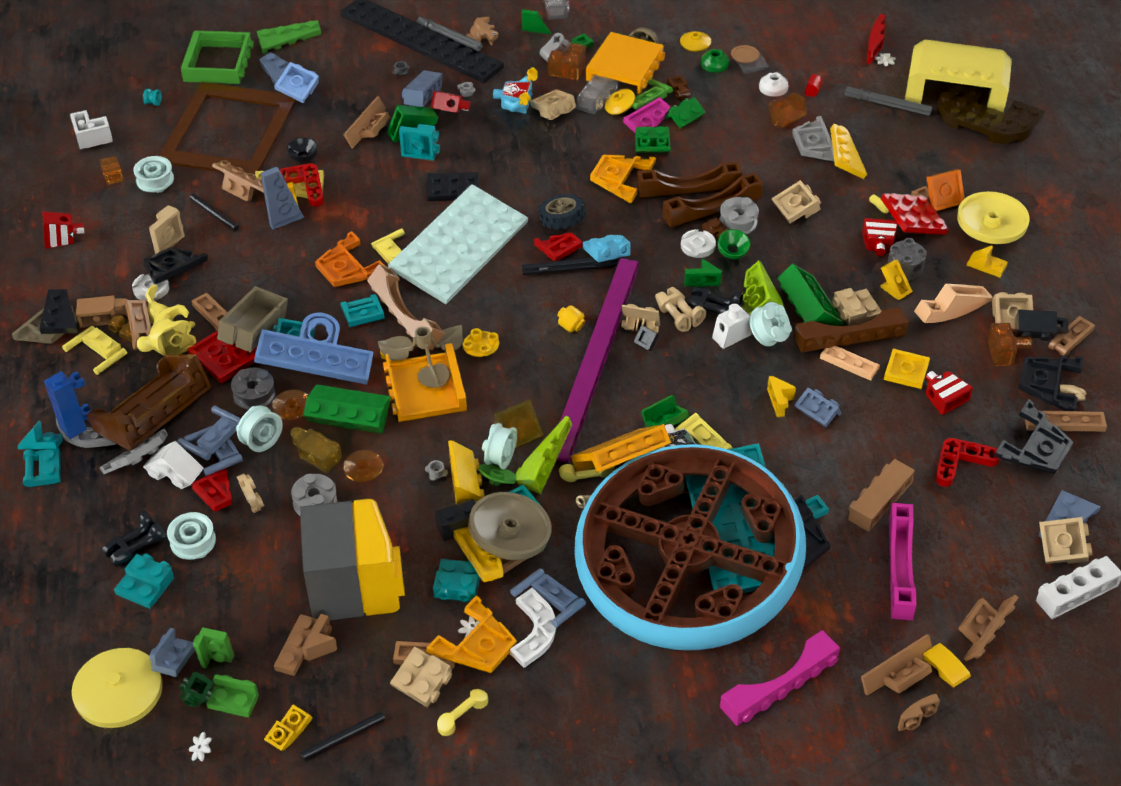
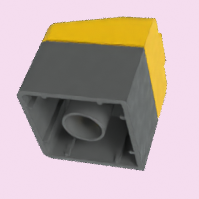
[300,499,405,620]

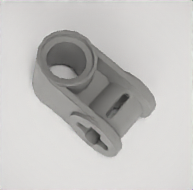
[540,33,571,65]

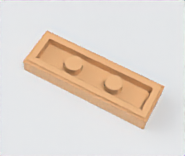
[820,345,880,381]

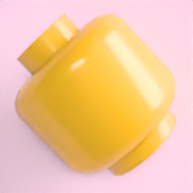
[557,305,586,333]

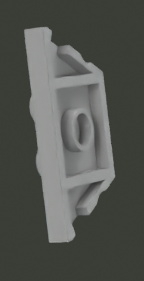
[793,116,834,161]
[99,428,168,474]

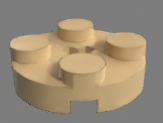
[237,474,264,513]

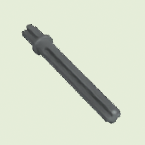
[416,16,483,51]
[845,86,932,116]

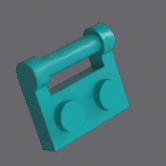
[340,294,384,327]
[23,448,61,487]

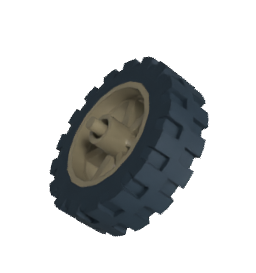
[538,193,586,230]

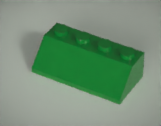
[778,264,845,326]
[303,385,391,434]

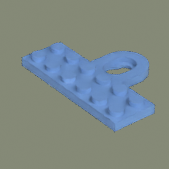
[254,313,373,385]

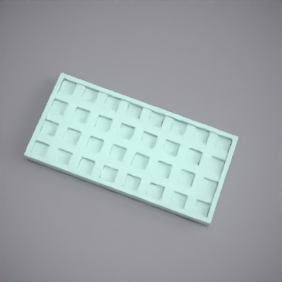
[388,184,528,304]

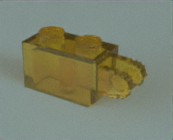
[291,427,342,473]

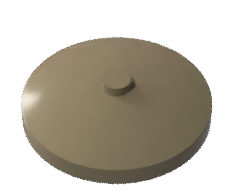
[468,492,551,560]

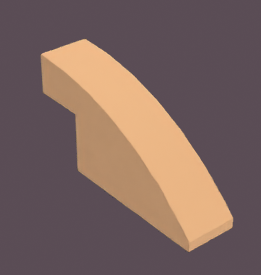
[914,284,993,323]

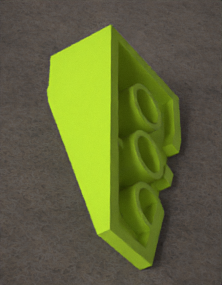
[741,260,785,316]
[516,416,573,494]

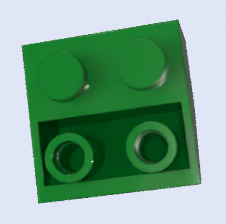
[635,126,670,154]

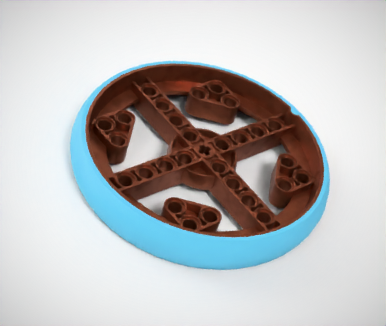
[575,444,806,650]

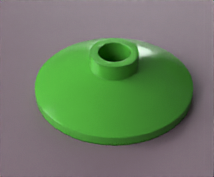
[479,464,516,486]

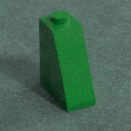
[387,105,438,142]

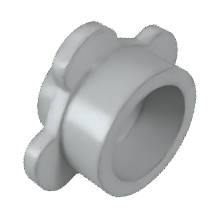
[457,82,475,97]
[425,460,448,480]

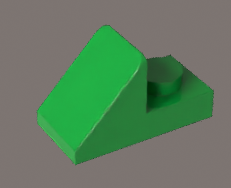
[684,259,722,287]

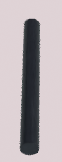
[190,194,239,231]
[300,712,385,760]

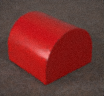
[804,74,823,97]

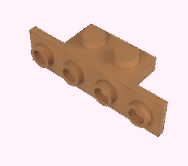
[343,96,391,148]
[212,160,264,202]
[958,595,1018,661]
[861,634,932,696]

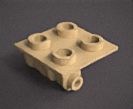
[621,304,660,333]

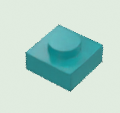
[805,495,829,519]

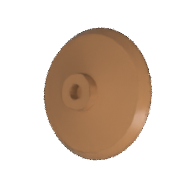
[731,45,759,63]

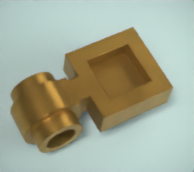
[108,315,141,342]

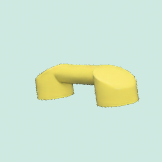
[559,464,615,482]
[437,689,488,736]

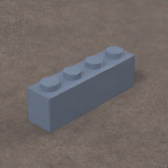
[402,71,442,107]

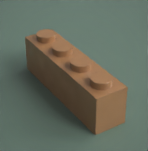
[848,459,915,532]

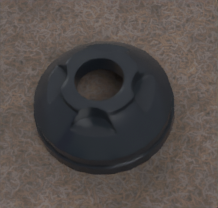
[287,137,318,163]

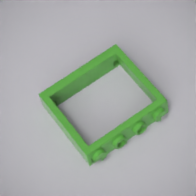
[181,31,254,84]

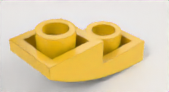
[923,643,971,687]
[264,705,312,752]

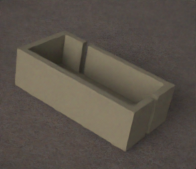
[217,286,288,352]

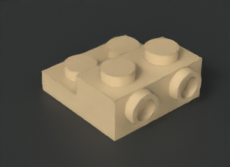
[530,89,576,120]
[772,180,821,224]
[149,205,184,254]
[832,288,881,326]
[992,292,1033,331]
[1039,517,1092,564]
[390,646,452,708]

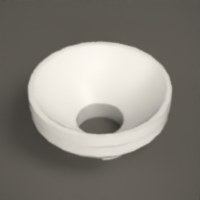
[759,72,788,97]

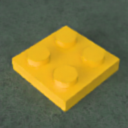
[884,349,930,389]

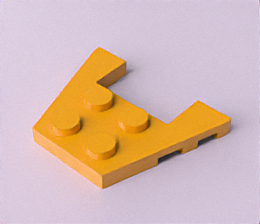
[590,155,656,203]
[426,596,517,673]

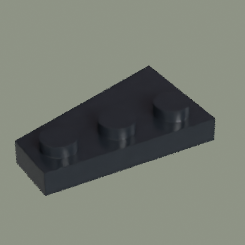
[39,289,78,334]

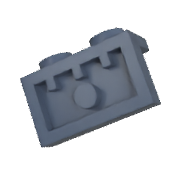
[794,388,841,428]
[149,628,195,677]

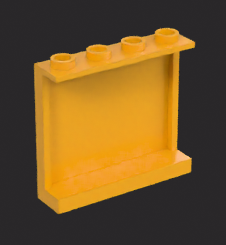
[586,32,665,94]
[383,343,467,422]
[570,424,671,472]

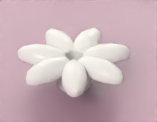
[875,53,896,67]
[458,616,480,637]
[189,732,212,761]

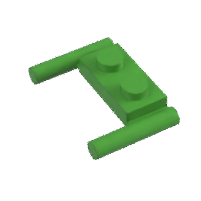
[631,79,673,110]

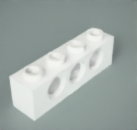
[1036,556,1121,619]

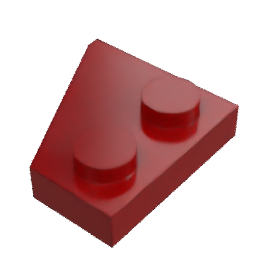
[534,233,583,262]
[192,468,232,512]

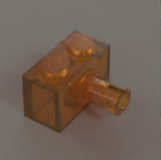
[768,93,807,128]
[987,323,1032,366]

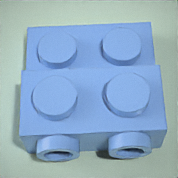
[275,62,319,103]

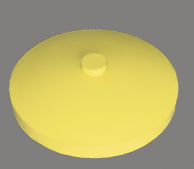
[957,192,1030,244]
[72,648,163,728]

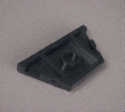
[143,247,208,284]

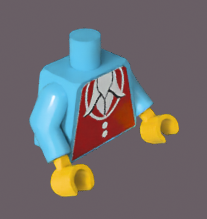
[493,67,538,114]

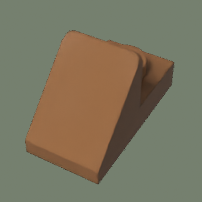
[302,614,337,661]

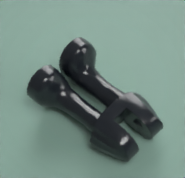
[686,287,743,315]
[101,510,167,567]

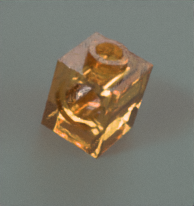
[99,156,124,185]

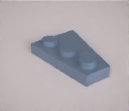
[259,52,289,84]
[1039,490,1101,538]

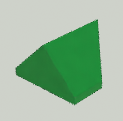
[522,9,552,35]

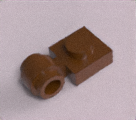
[667,75,691,101]
[702,218,729,241]

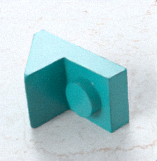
[18,420,63,449]

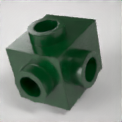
[179,671,214,708]

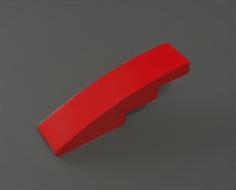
[867,14,886,64]

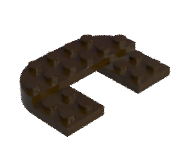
[937,83,1045,144]

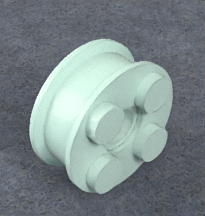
[134,156,174,193]
[750,302,792,346]
[236,405,282,452]
[482,423,517,470]
[167,512,216,560]

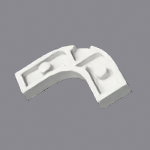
[510,588,556,668]

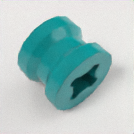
[143,88,162,106]

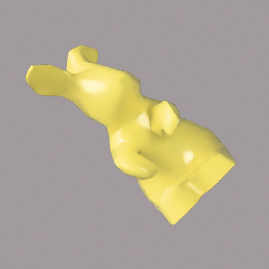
[137,284,196,356]

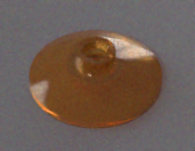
[272,390,308,420]
[343,450,383,482]

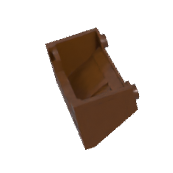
[86,354,212,450]

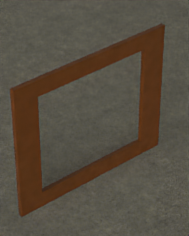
[159,82,296,175]

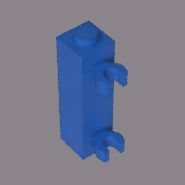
[44,371,93,439]

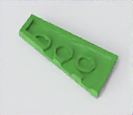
[257,20,321,54]

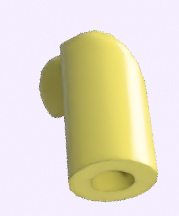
[869,195,889,214]

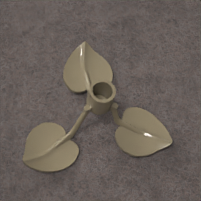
[378,325,463,388]

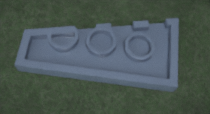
[261,167,304,230]

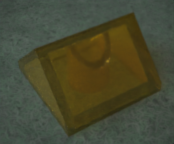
[494,399,543,448]

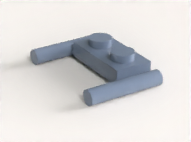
[177,406,241,460]
[184,426,243,476]
[510,568,586,627]

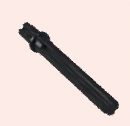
[522,258,618,275]

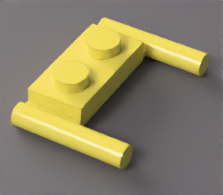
[371,228,405,264]
[62,326,127,375]
[675,413,733,449]

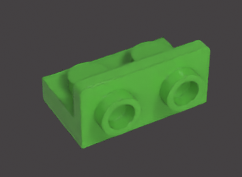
[193,627,234,668]
[206,675,259,718]

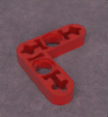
[279,163,324,207]
[935,438,1000,487]

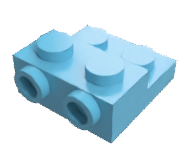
[583,235,630,262]

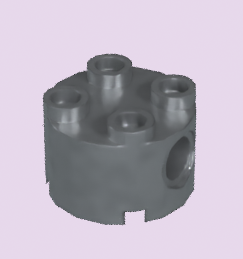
[888,238,927,280]

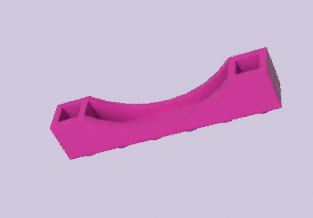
[889,503,916,621]
[720,630,840,726]

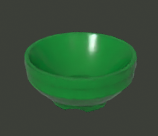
[700,49,729,73]
[718,229,750,259]

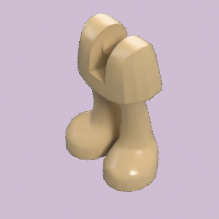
[655,287,706,332]

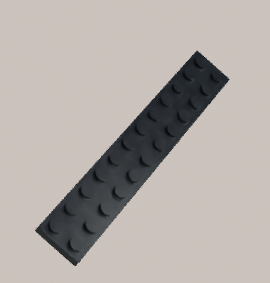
[340,0,504,83]

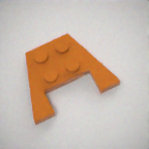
[315,231,385,287]

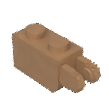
[76,295,128,328]

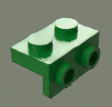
[665,97,706,129]
[641,395,689,427]

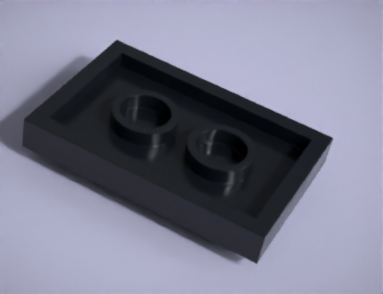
[427,172,479,201]

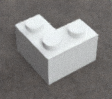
[70,110,113,149]
[143,441,203,489]

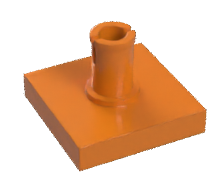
[926,169,965,211]

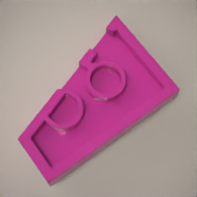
[623,97,671,133]

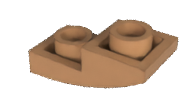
[898,694,940,731]

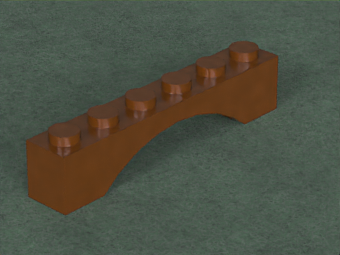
[637,161,742,198]
[662,172,764,228]
[794,307,909,352]

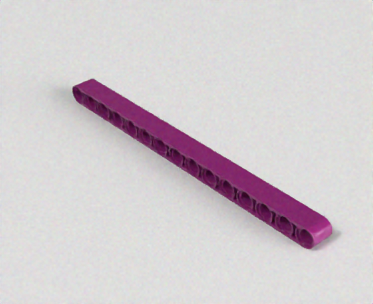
[556,258,639,463]

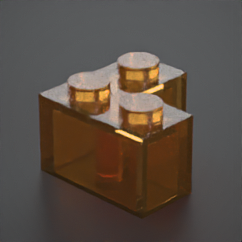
[548,43,586,80]

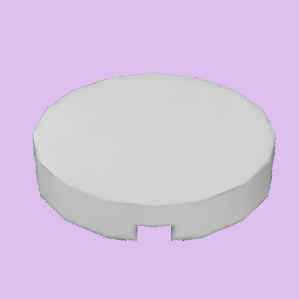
[681,230,716,258]
[132,274,169,301]

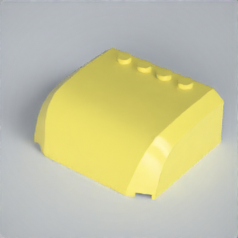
[905,39,1012,113]

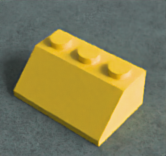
[448,441,484,504]

